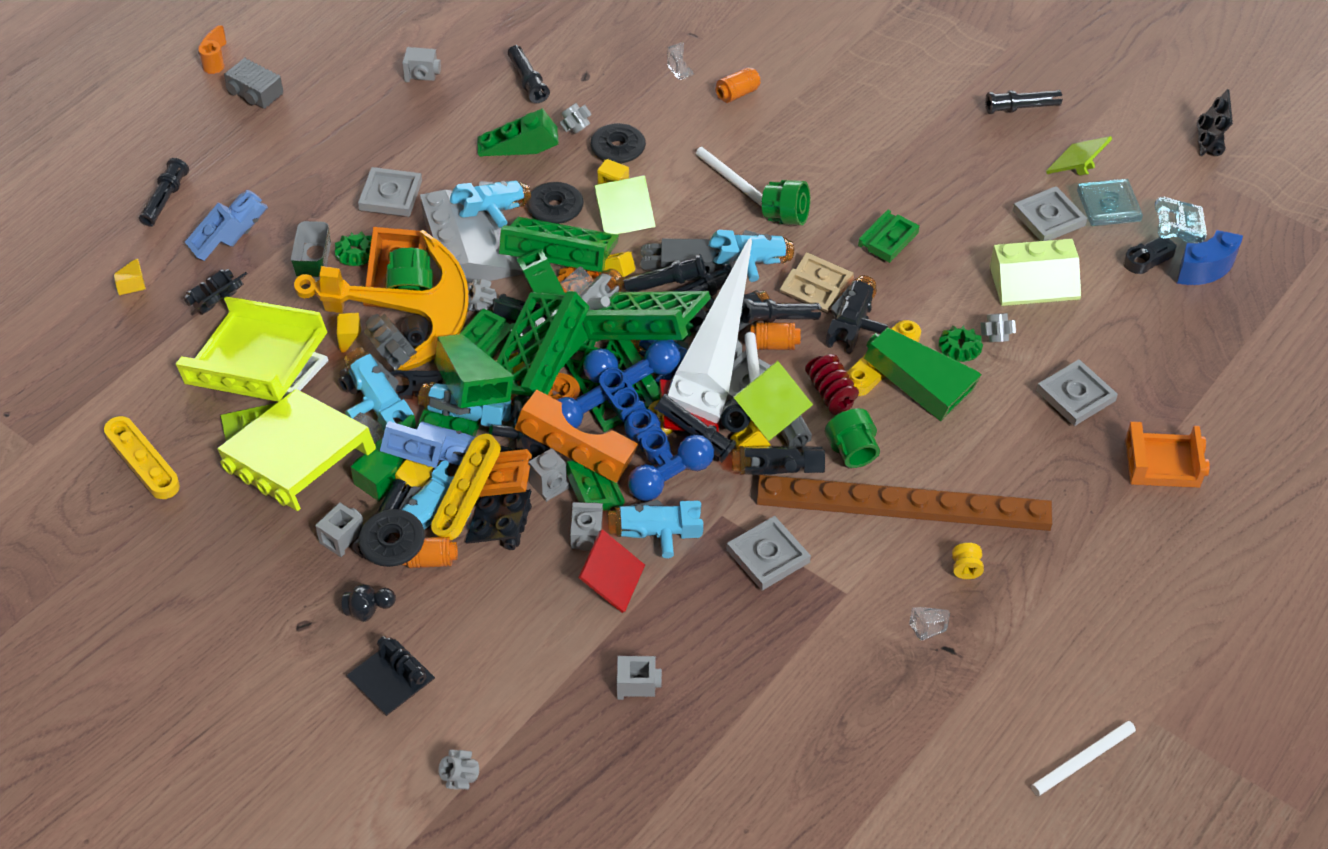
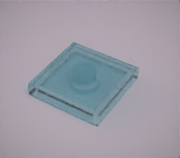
[1077,179,1143,226]

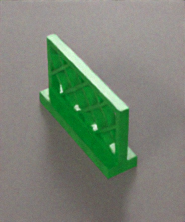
[499,216,619,273]
[496,291,590,396]
[583,291,711,340]
[565,339,661,432]

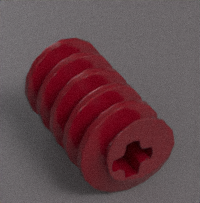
[805,354,859,415]

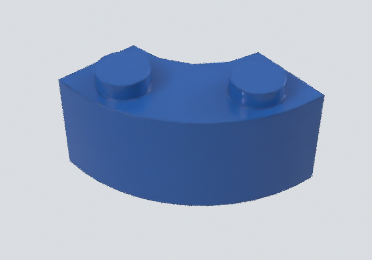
[1177,230,1243,285]

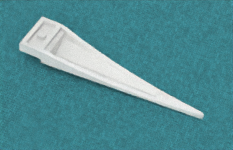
[667,238,752,423]

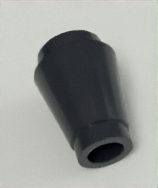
[401,315,429,346]

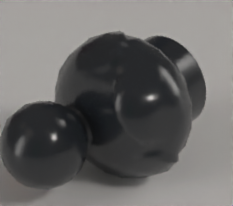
[341,584,396,622]

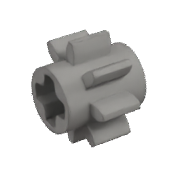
[560,103,591,134]
[467,279,497,313]
[981,313,1016,342]
[439,750,479,790]

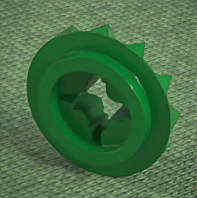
[334,232,372,266]
[939,325,983,362]

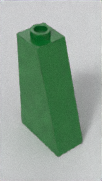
[864,327,982,421]
[435,334,514,408]

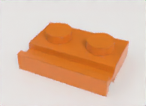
[479,449,532,497]

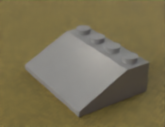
[420,190,523,284]

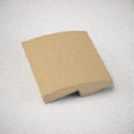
[780,252,854,313]

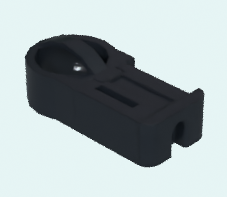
[1124,233,1177,274]
[493,294,547,321]
[390,370,443,400]

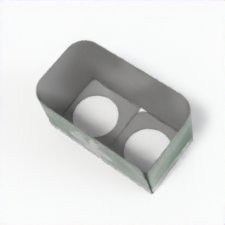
[291,221,331,280]

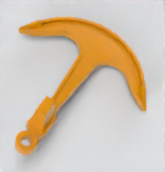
[294,230,469,371]

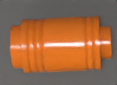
[715,67,761,103]
[751,322,801,350]
[402,537,458,568]

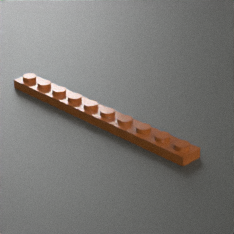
[757,475,1052,531]

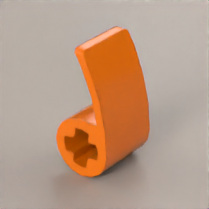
[198,25,226,74]

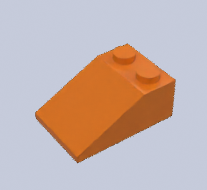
[363,227,430,308]

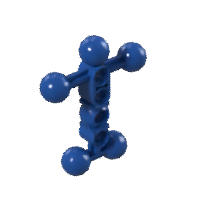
[556,340,714,502]

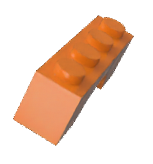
[515,390,638,483]

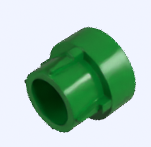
[762,180,810,226]
[386,248,433,291]
[824,408,880,469]

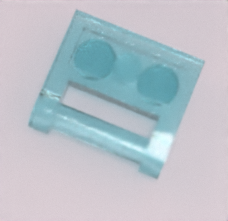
[1155,197,1207,243]

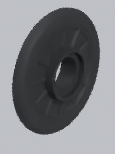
[590,123,646,163]
[527,182,584,224]
[359,509,425,567]

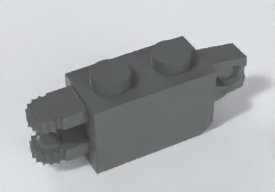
[640,239,735,281]
[363,313,417,370]

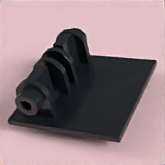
[1197,89,1233,156]
[183,269,248,316]
[465,489,532,550]
[346,636,435,716]

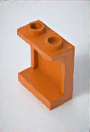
[1125,422,1210,488]

